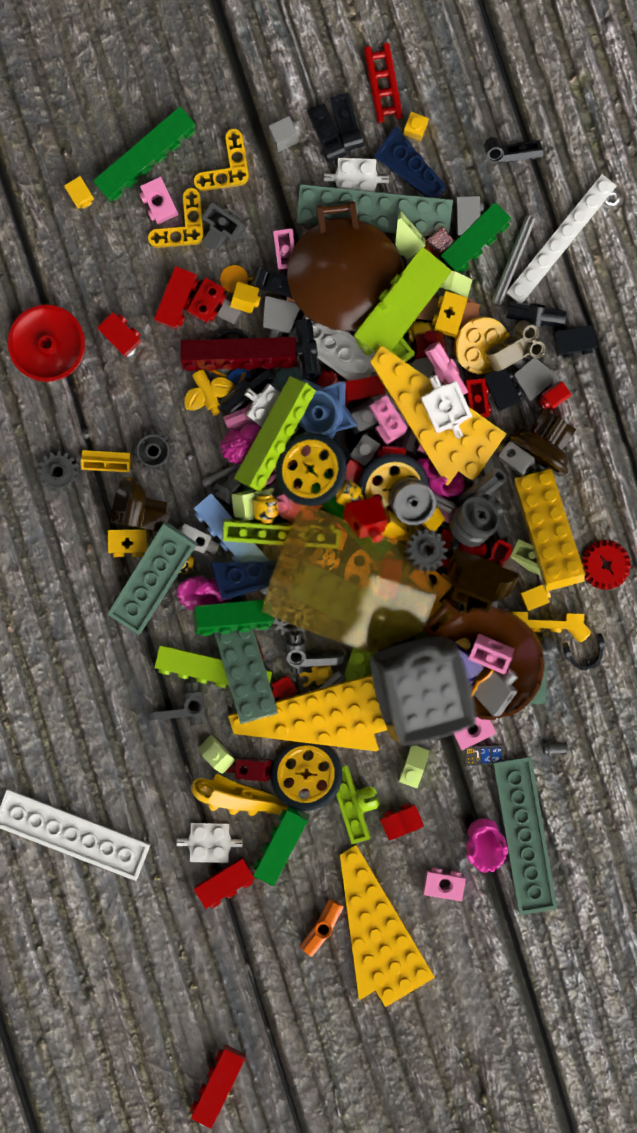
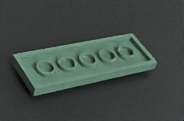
[107,522,198,635]
[214,629,278,724]

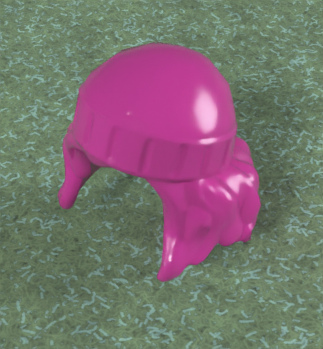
[220,423,262,464]
[413,458,465,498]
[176,576,231,611]
[466,818,508,873]

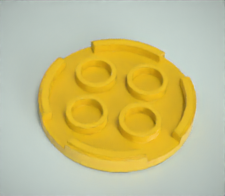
[454,316,510,374]

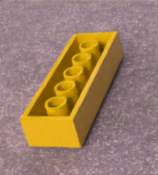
[514,469,585,591]

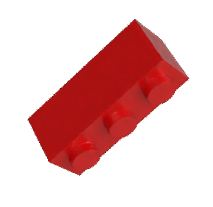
[154,266,200,330]
[193,857,255,909]

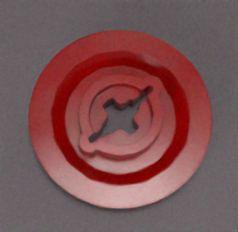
[581,540,631,590]

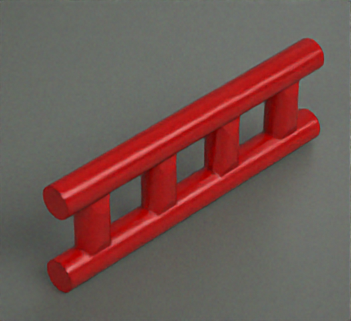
[363,43,403,123]

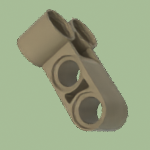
[486,320,545,371]

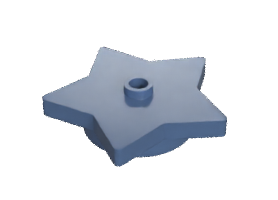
[297,379,358,439]

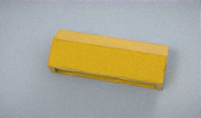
[81,450,131,472]

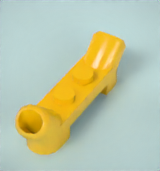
[508,611,591,642]

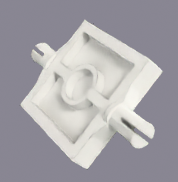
[324,158,389,191]
[420,375,472,439]
[244,384,299,434]
[177,823,243,863]

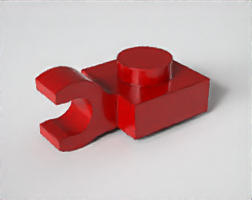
[271,675,298,700]

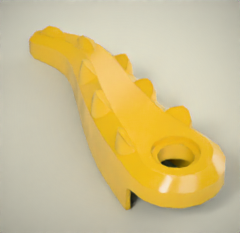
[191,774,289,816]

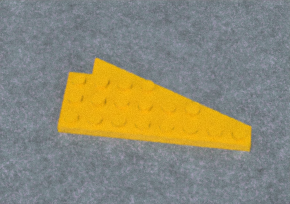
[370,345,506,486]
[228,674,387,751]
[340,845,435,1007]

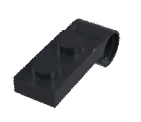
[330,93,364,151]
[307,103,346,163]
[484,137,543,163]
[251,267,293,299]

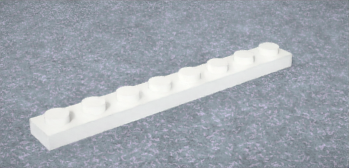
[506,174,617,303]

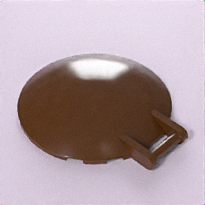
[287,201,403,331]
[420,598,545,720]

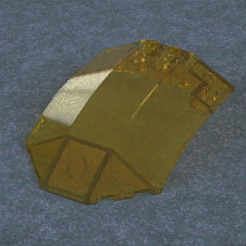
[262,505,437,653]

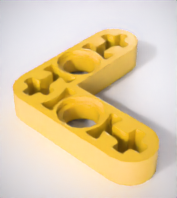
[194,129,249,191]
[148,188,204,248]

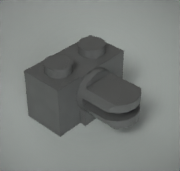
[202,202,248,249]

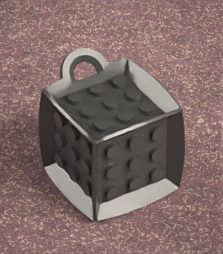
[370,636,476,745]

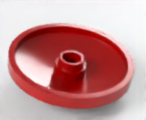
[8,305,86,382]

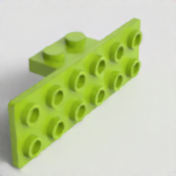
[354,247,451,354]

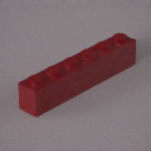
[180,337,297,371]

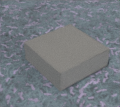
[217,299,241,325]

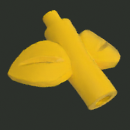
[184,370,235,416]

